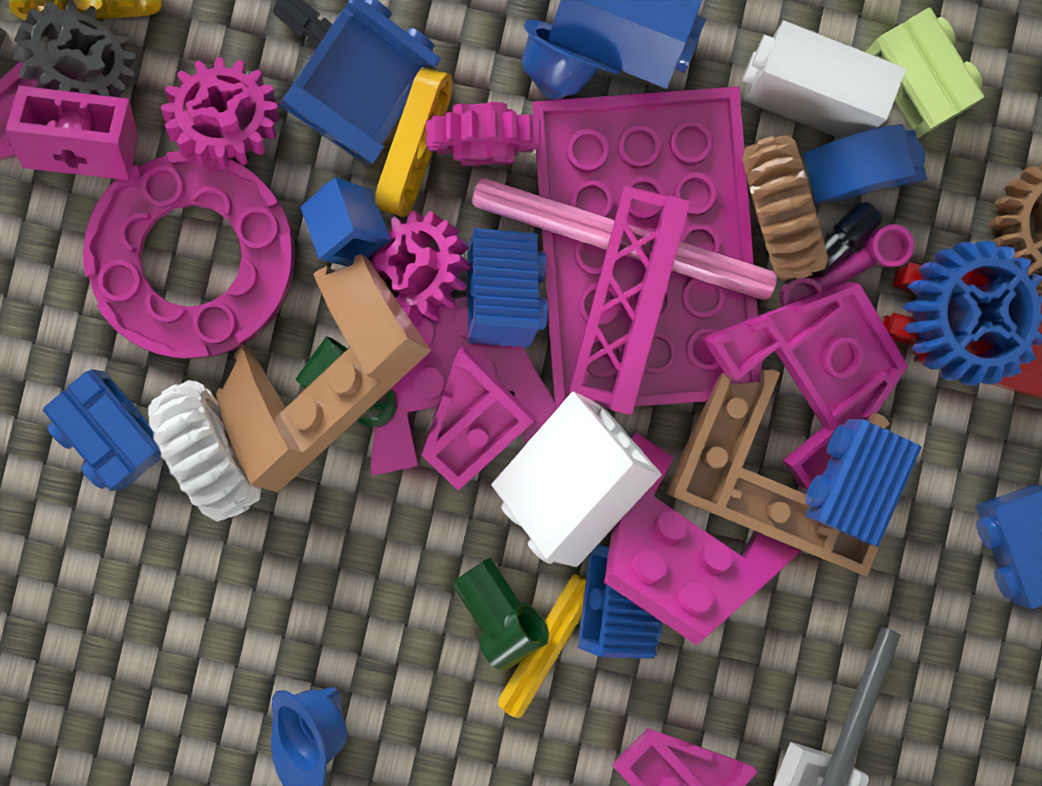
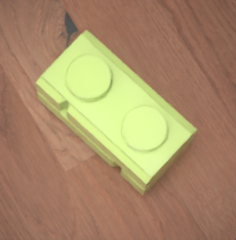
[865,7,985,139]

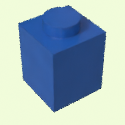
[300,177,391,267]

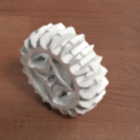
[148,380,261,522]

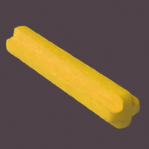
[498,574,586,718]

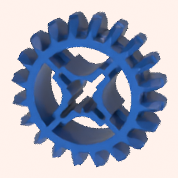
[902,240,1042,386]

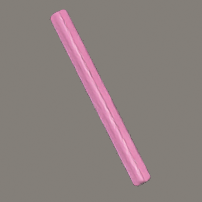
[472,178,777,300]

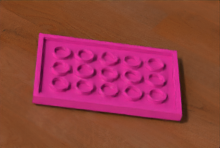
[532,86,762,411]

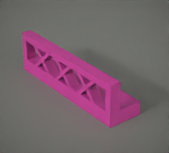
[569,185,691,416]

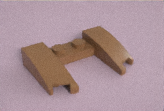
[216,254,431,493]
[665,370,890,577]

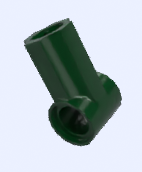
[451,557,549,671]

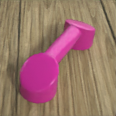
[779,224,914,307]

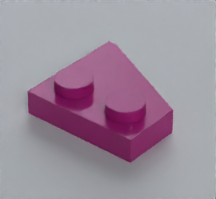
[421,346,534,490]
[611,728,758,786]

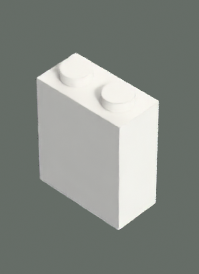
[742,21,906,139]
[491,391,662,567]

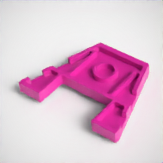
[704,282,908,494]
[371,297,555,476]
[604,432,802,645]

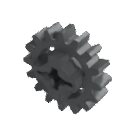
[13,0,135,98]

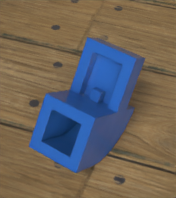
[803,124,927,204]

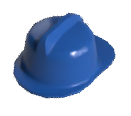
[522,20,621,100]
[271,687,348,786]

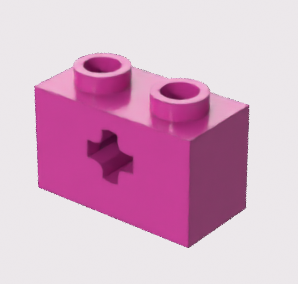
[6,86,139,180]

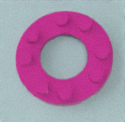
[83,151,295,359]

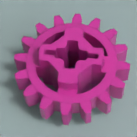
[161,57,279,169]
[426,101,541,167]
[371,210,471,326]

